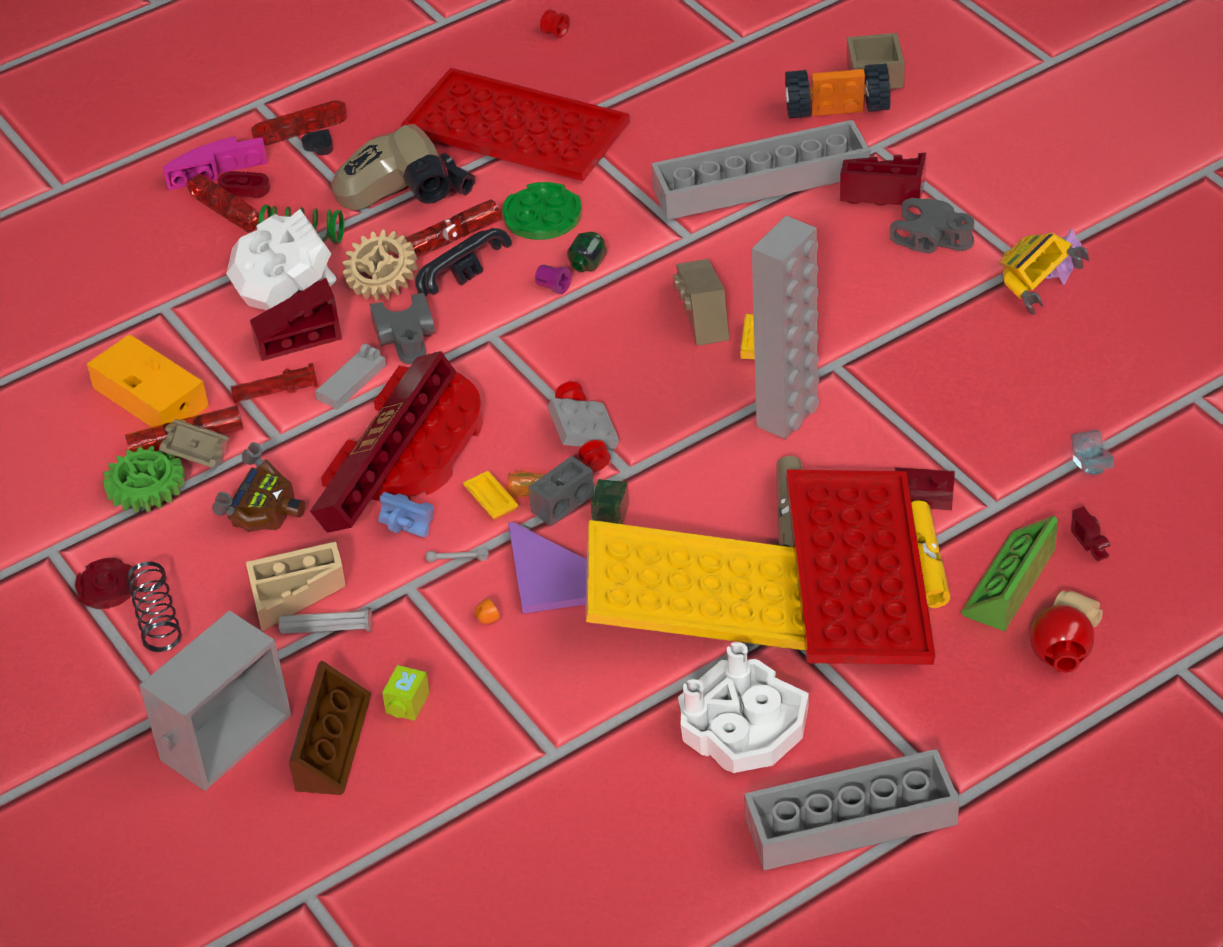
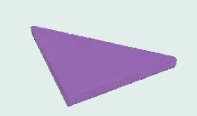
[508,522,587,614]

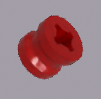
[540,9,570,38]

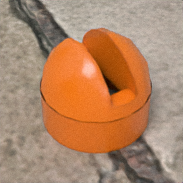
[475,597,501,625]

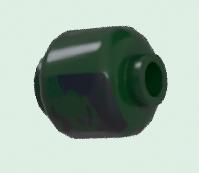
[567,231,607,272]

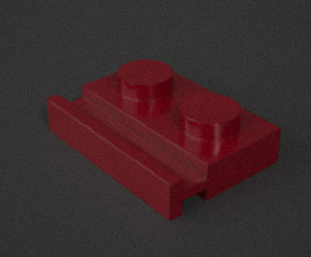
[895,467,955,510]

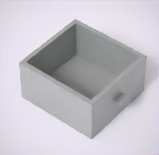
[139,610,292,791]

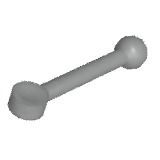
[425,548,489,563]

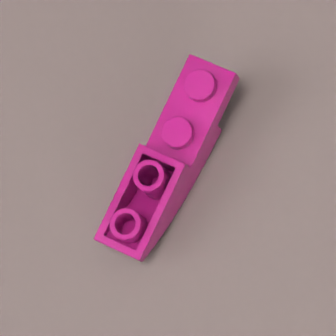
[163,136,268,190]

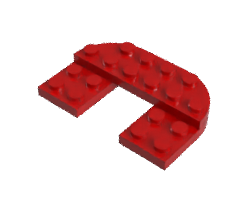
[321,365,483,501]

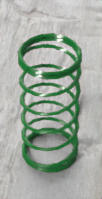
[258,204,344,244]

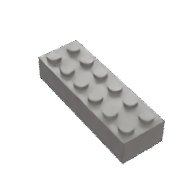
[744,749,959,871]

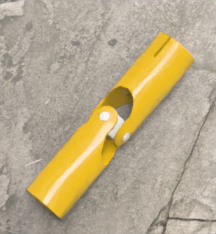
[911,500,950,608]

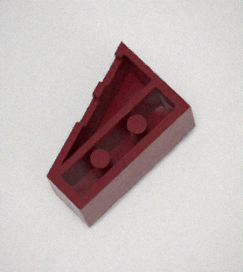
[840,152,926,206]
[250,278,342,361]

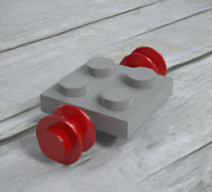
[548,381,619,471]

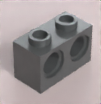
[528,456,595,526]

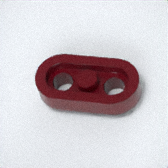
[218,171,270,198]

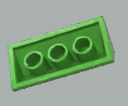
[961,516,1058,631]

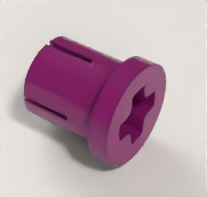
[535,264,571,294]

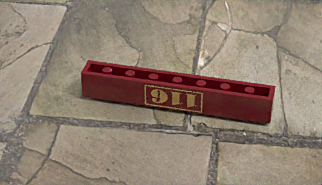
[310,351,457,533]

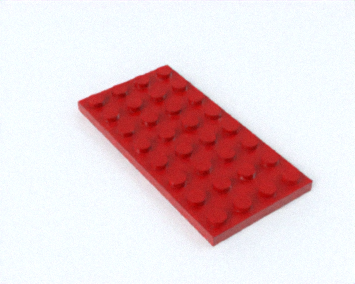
[401,67,630,181]
[785,469,936,665]

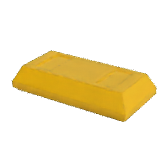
[463,471,519,520]

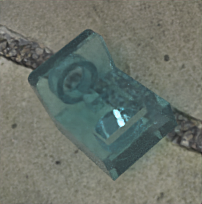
[1071,430,1114,475]

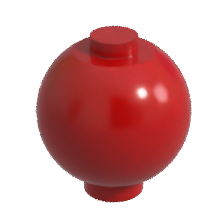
[1030,605,1094,673]

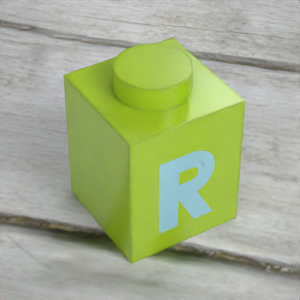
[382,665,430,721]

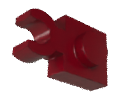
[1071,506,1110,561]

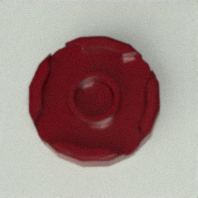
[75,558,137,609]

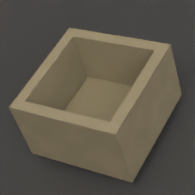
[847,33,905,90]

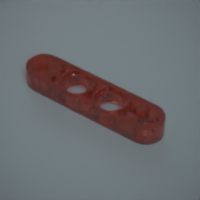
[251,100,347,146]
[186,174,259,233]

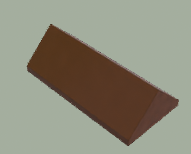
[289,661,371,795]

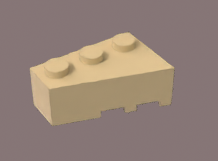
[246,542,346,631]

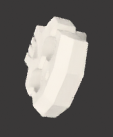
[226,209,336,311]
[678,642,809,773]

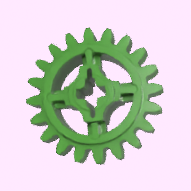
[103,446,185,513]

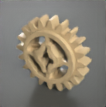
[343,230,418,301]

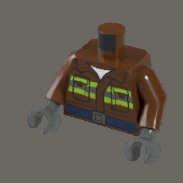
[212,442,305,532]

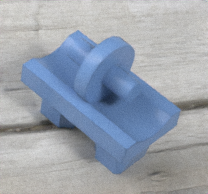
[378,492,434,537]

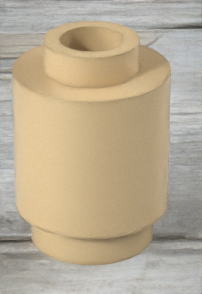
[1053,591,1103,627]

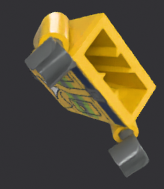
[1000,233,1089,315]

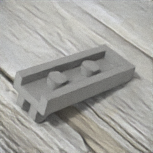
[315,343,386,410]

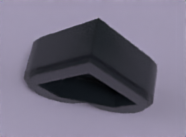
[301,129,333,156]

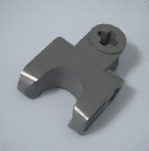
[369,292,435,365]

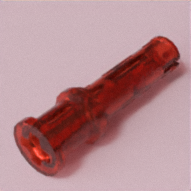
[230,363,318,403]

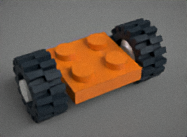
[785,63,891,118]

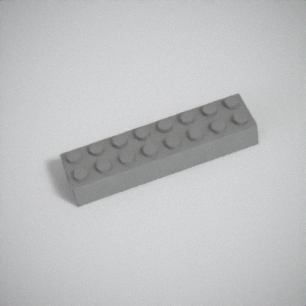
[651,120,870,220]
[752,216,819,439]

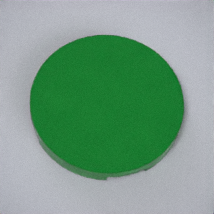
[502,182,582,240]

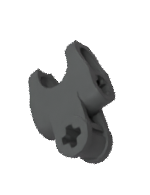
[890,198,974,253]

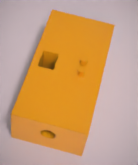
[87,334,209,437]

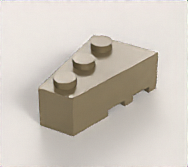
[673,259,729,346]

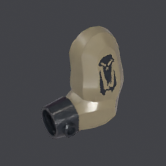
[331,124,451,210]

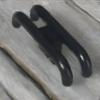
[415,228,512,297]

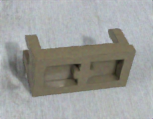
[159,419,230,468]

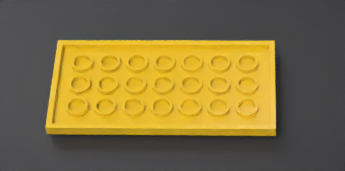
[586,520,805,650]

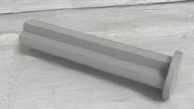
[279,607,372,634]

